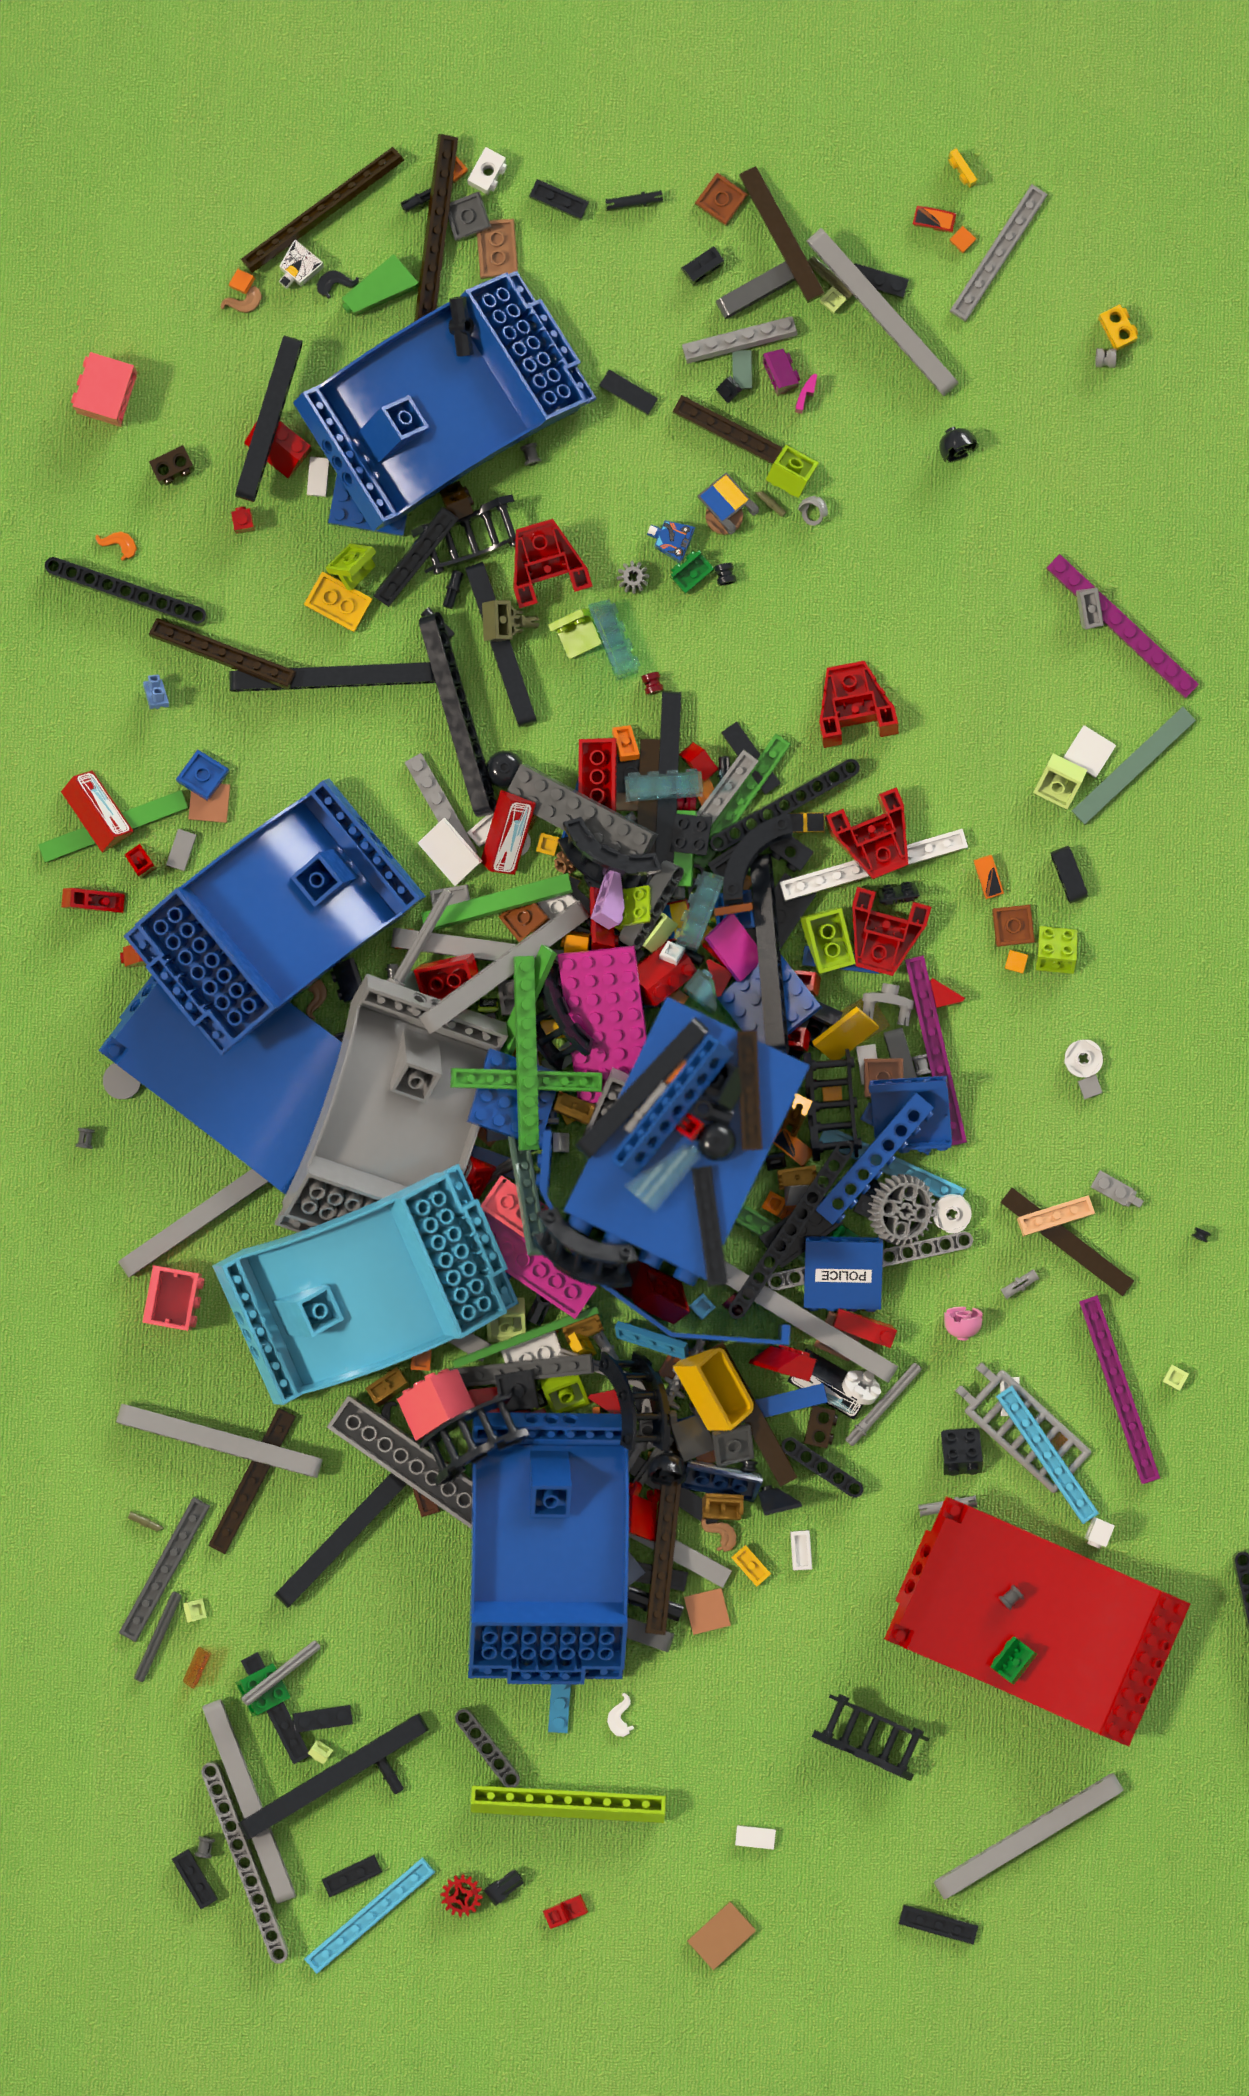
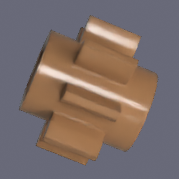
[554,851,576,874]

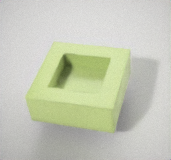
[820,286,847,314]
[1162,1365,1189,1391]
[183,1599,207,1622]
[308,1740,333,1764]

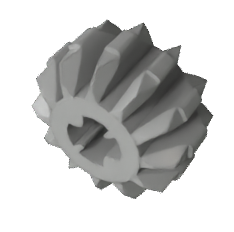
[617,561,649,594]

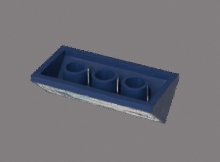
[681,1459,763,1502]

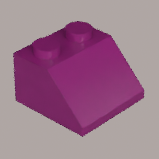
[762,349,800,396]

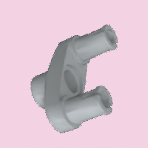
[862,983,914,1026]

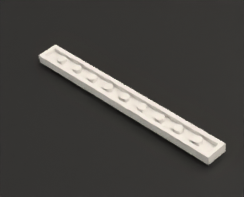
[779,829,968,901]

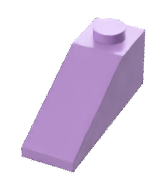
[591,869,624,930]

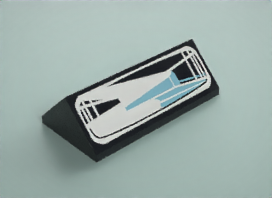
[787,1348,864,1420]

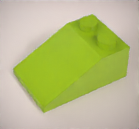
[800,908,856,974]

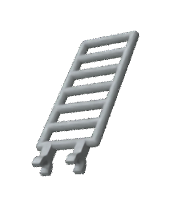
[955,1362,1091,1493]

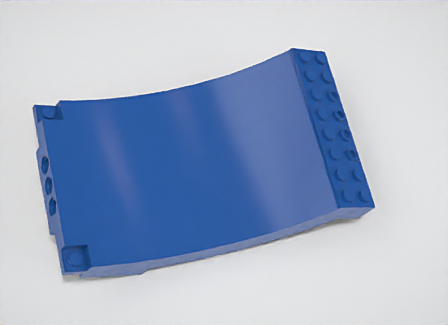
[293,271,597,532]
[124,778,426,1056]
[98,976,342,1195]
[468,1412,629,1684]

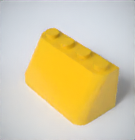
[673,1348,754,1431]

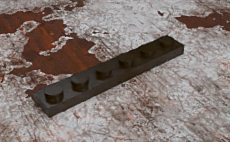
[672,395,783,465]
[737,1031,762,1151]

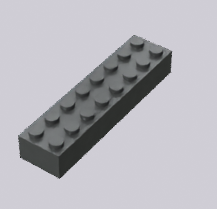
[507,764,658,855]

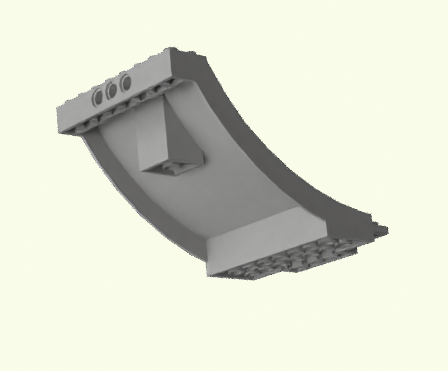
[275,974,508,1232]

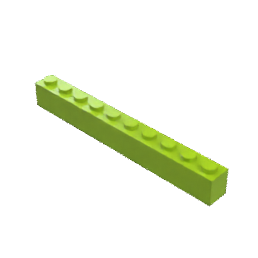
[471,1786,666,1823]

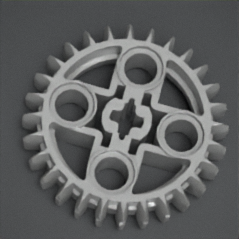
[867,1174,936,1245]

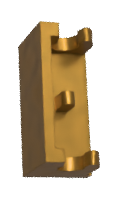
[551,1091,595,1125]
[782,1093,812,1137]
[777,1165,816,1190]
[562,1314,604,1344]
[365,1367,411,1407]
[702,1493,744,1521]

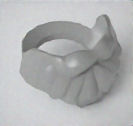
[798,496,828,525]

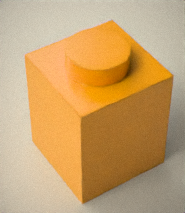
[561,931,590,953]

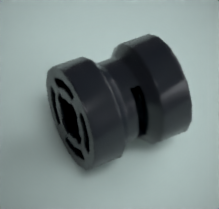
[714,562,736,586]

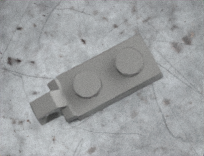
[1090,1170,1144,1208]

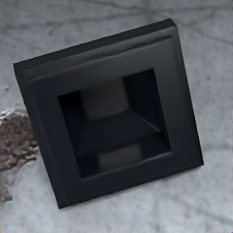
[766,1152,786,1171]

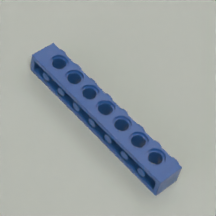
[611,1034,733,1178]
[815,1093,934,1225]

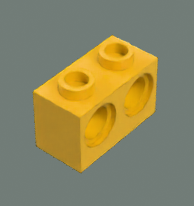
[1098,304,1138,351]

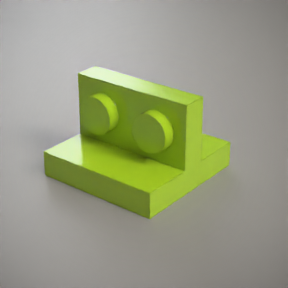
[325,543,376,590]

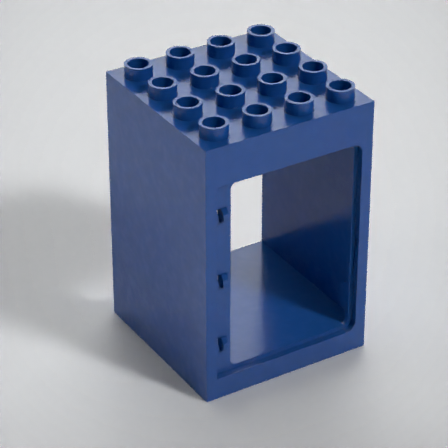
[564,997,810,1287]

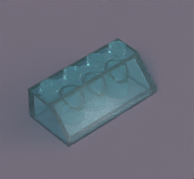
[588,599,640,681]
[625,769,703,802]
[674,871,724,952]
[683,969,717,1015]

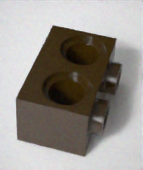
[149,445,195,486]
[440,481,474,519]
[804,1406,838,1448]

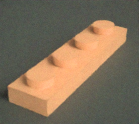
[1017,1195,1095,1237]

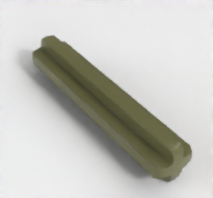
[808,256,853,300]

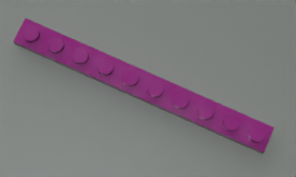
[1046,554,1199,699]
[905,955,967,1146]
[1079,1295,1160,1484]

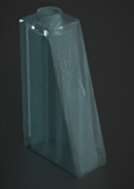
[624,1144,701,1212]

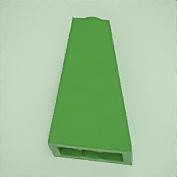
[342,254,419,316]

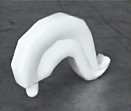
[607,1693,634,1737]

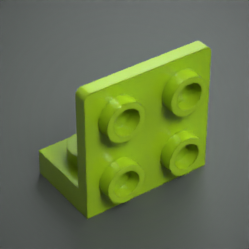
[548,609,603,659]
[615,885,651,932]
[1035,926,1078,974]

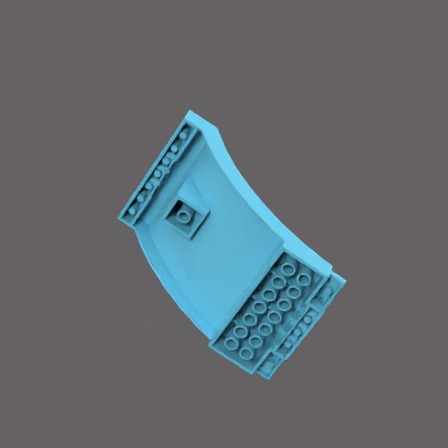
[213,1164,519,1405]

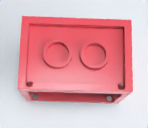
[71,352,138,427]
[481,1175,549,1238]
[142,1265,205,1331]
[397,1368,475,1441]

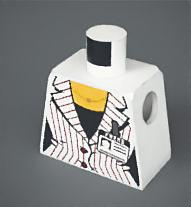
[279,240,324,289]

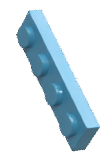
[615,1321,689,1359]
[548,1684,571,1733]

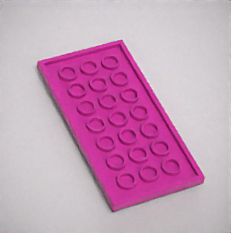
[558,946,647,1103]

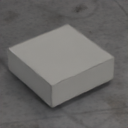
[1077,1075,1102,1099]

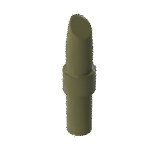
[756,491,787,517]
[128,1511,164,1532]

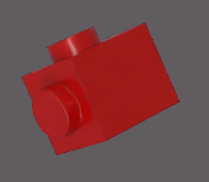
[231,506,255,534]

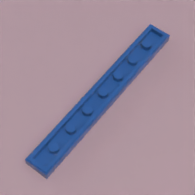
[677,1383,828,1431]

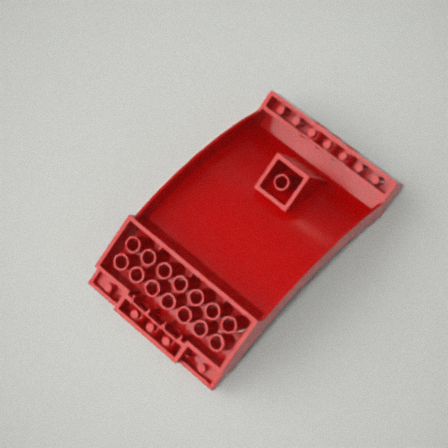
[884,1496,1191,1747]

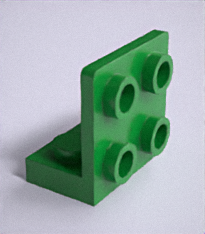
[235,1664,290,1717]

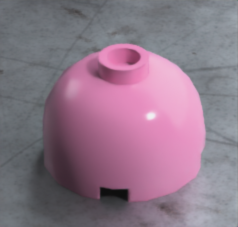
[944,1307,983,1341]

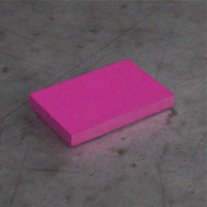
[705,914,759,982]

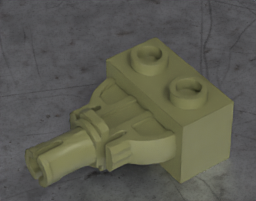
[482,600,539,642]

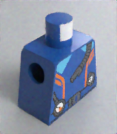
[647,521,695,564]

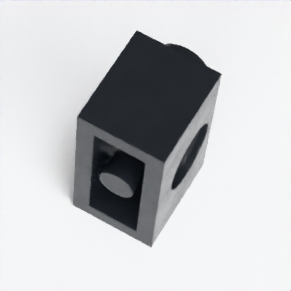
[769,837,814,872]

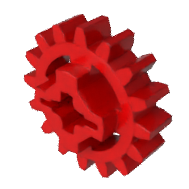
[441,1874,483,1917]

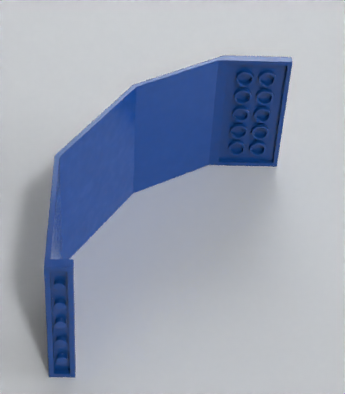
[536,1130,790,1345]

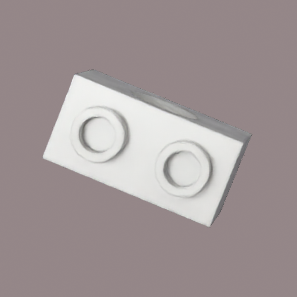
[467,147,507,195]
[1084,1517,1115,1549]

